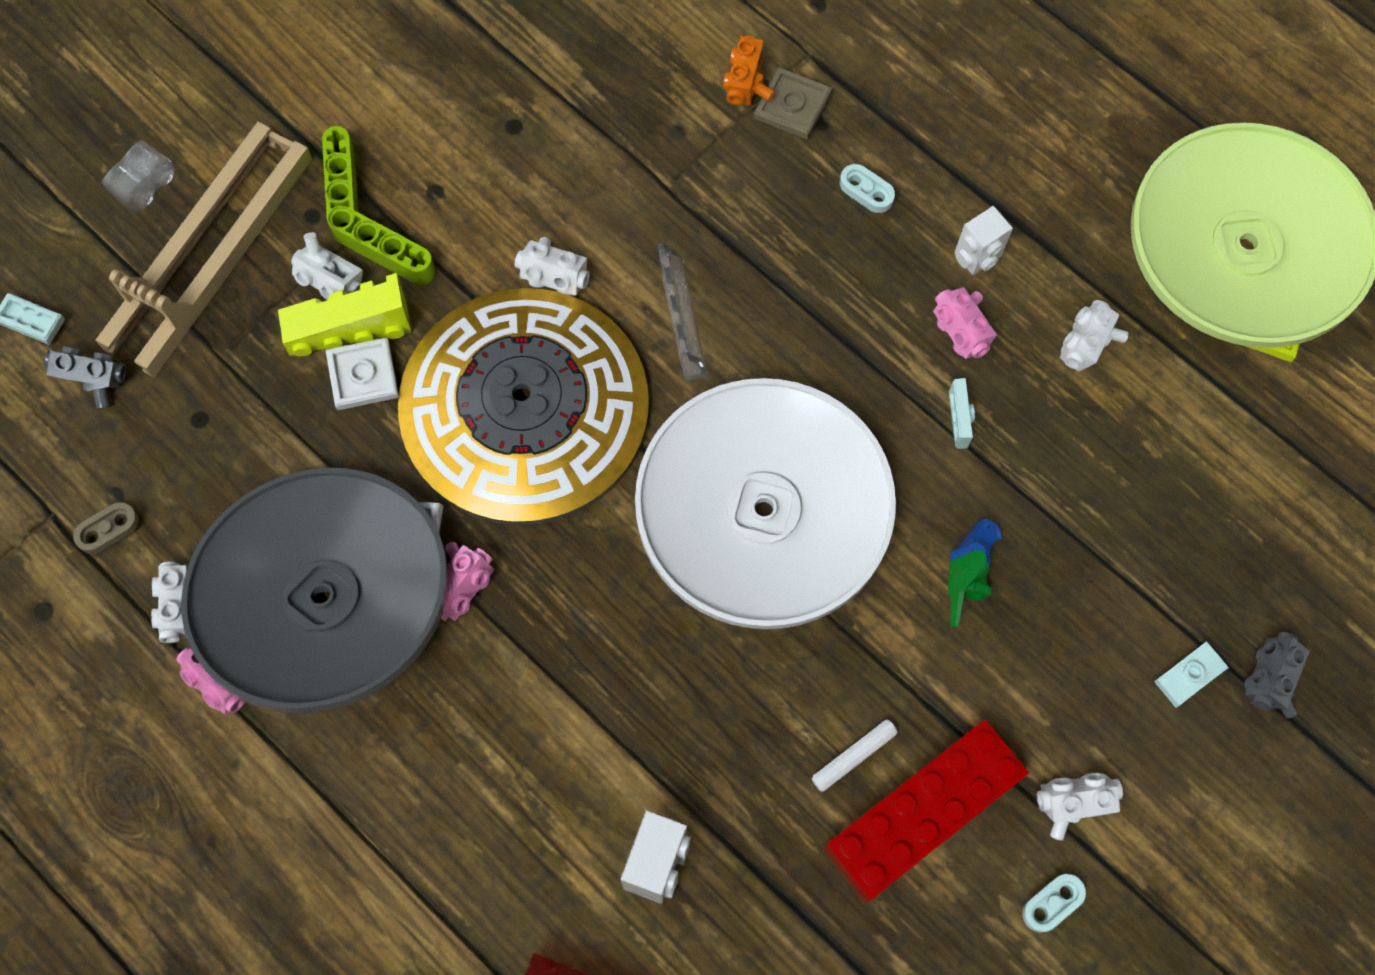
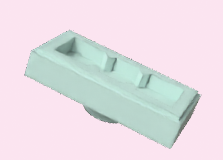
[0,293,65,345]
[949,378,975,449]
[1154,641,1229,708]

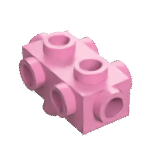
[933,287,997,359]
[441,542,495,622]
[176,647,245,716]

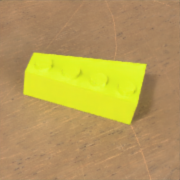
[278,273,412,356]

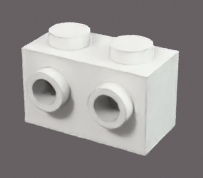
[954,206,1013,275]

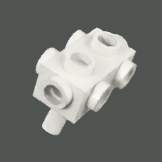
[291,232,363,300]
[515,237,590,296]
[1059,300,1128,372]
[152,562,187,643]
[1037,773,1123,840]

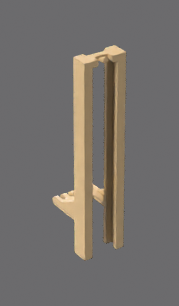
[96,122,313,378]

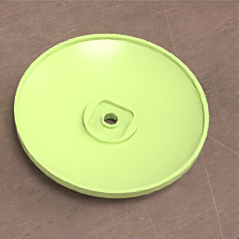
[1131,123,1375,348]

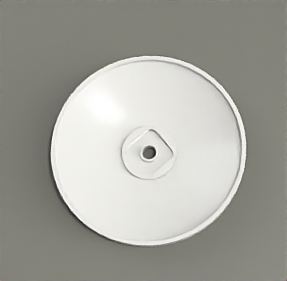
[635,378,896,629]

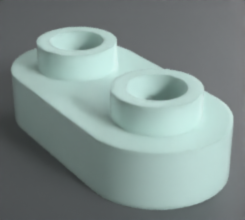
[840,164,895,213]
[1022,874,1086,932]

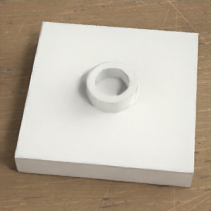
[326,337,399,410]

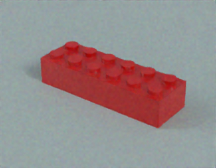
[823,719,1030,904]

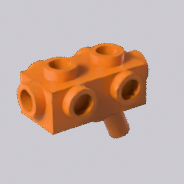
[723,36,775,106]

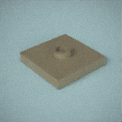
[754,67,832,140]

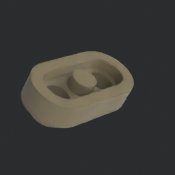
[73,502,139,554]

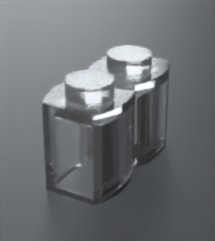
[101,140,175,212]

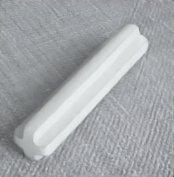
[812,720,898,792]

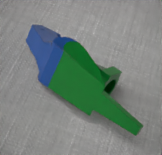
[948,518,1002,628]

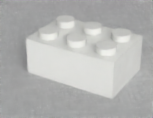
[621,811,691,904]

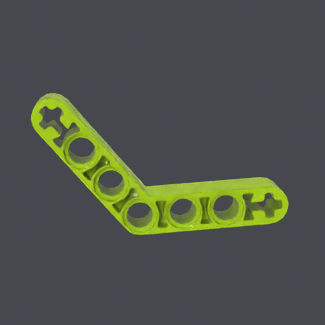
[322,126,435,285]

